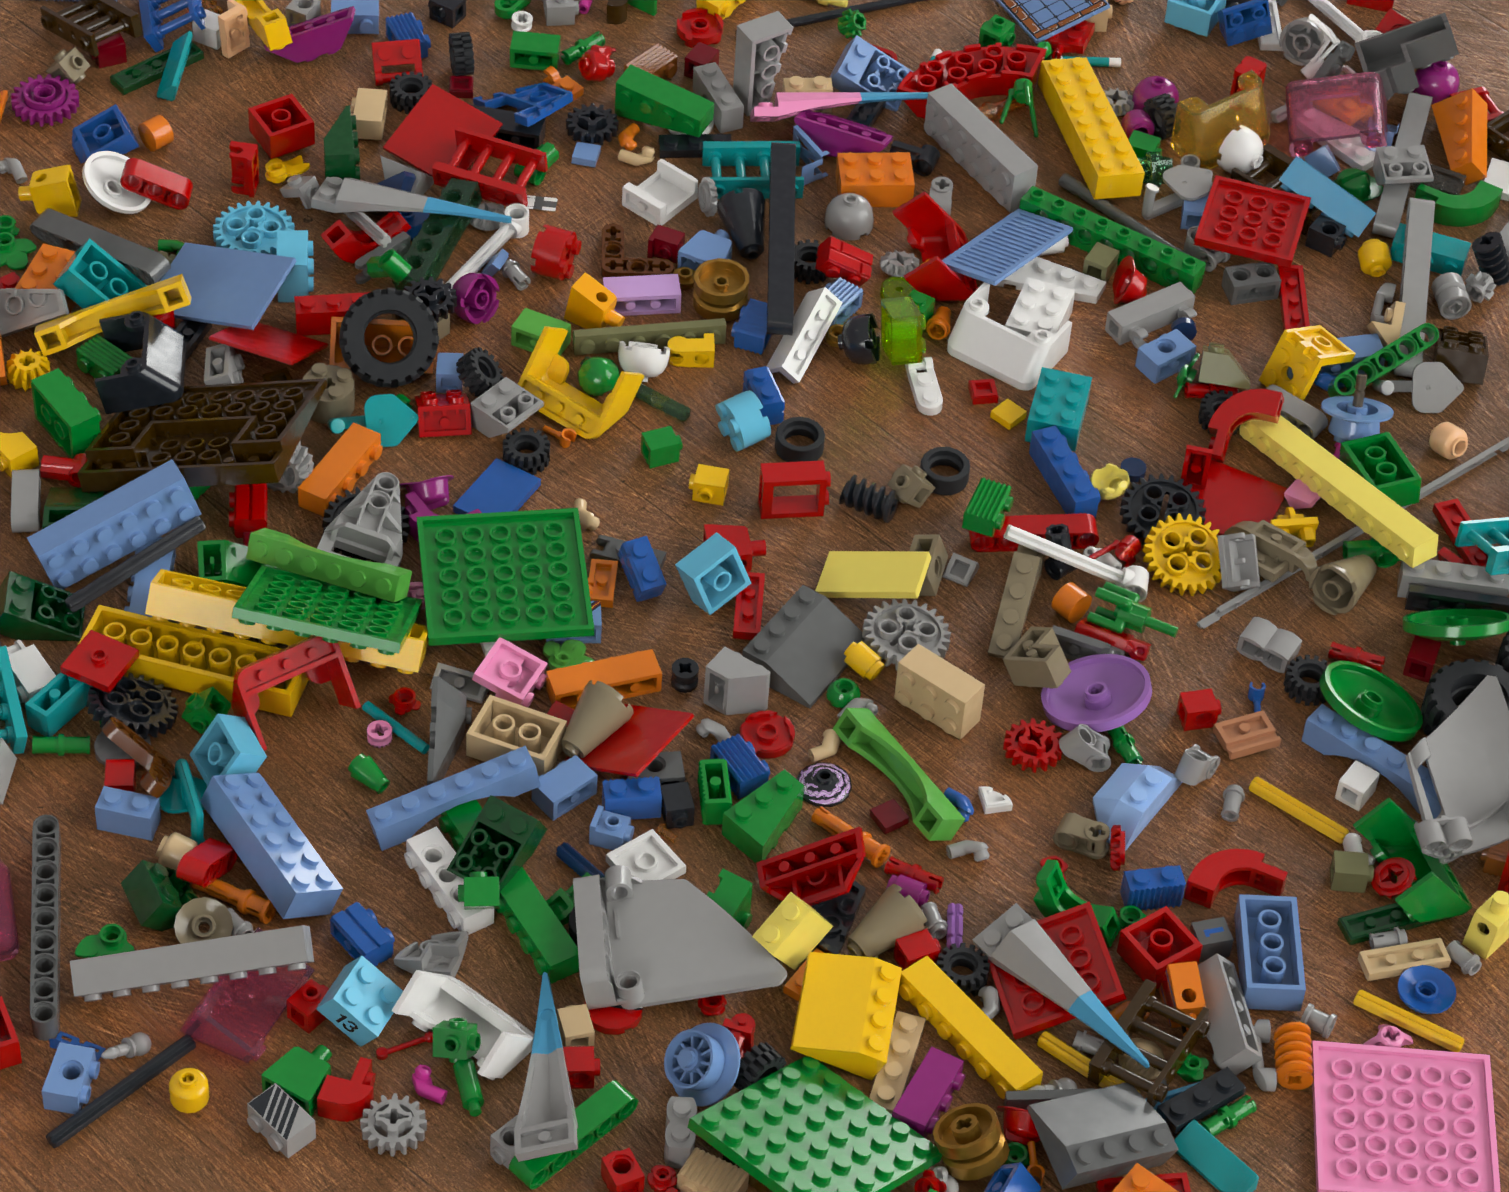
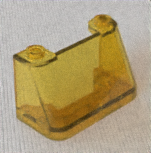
[1170,70,1270,170]

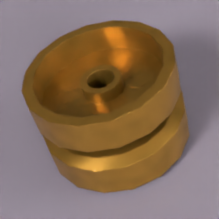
[693,258,749,322]
[933,1103,1010,1181]

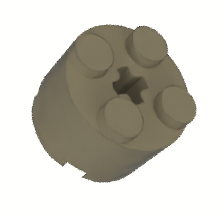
[302,363,355,424]

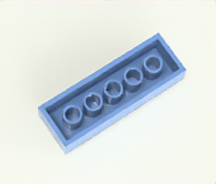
[27,459,201,590]
[200,773,343,919]

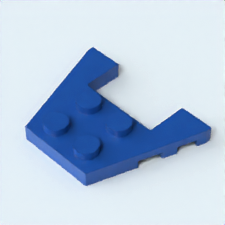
[473,82,573,127]

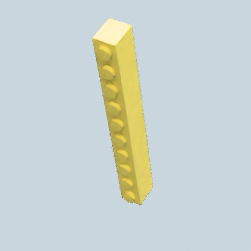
[1239,415,1439,568]

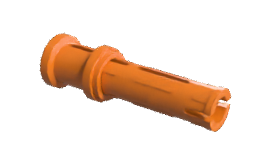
[811,806,891,868]
[192,879,276,924]

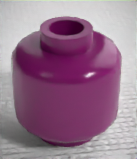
[1121,109,1155,140]

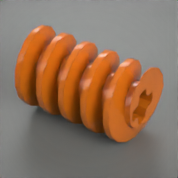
[1274,1022,1314,1090]

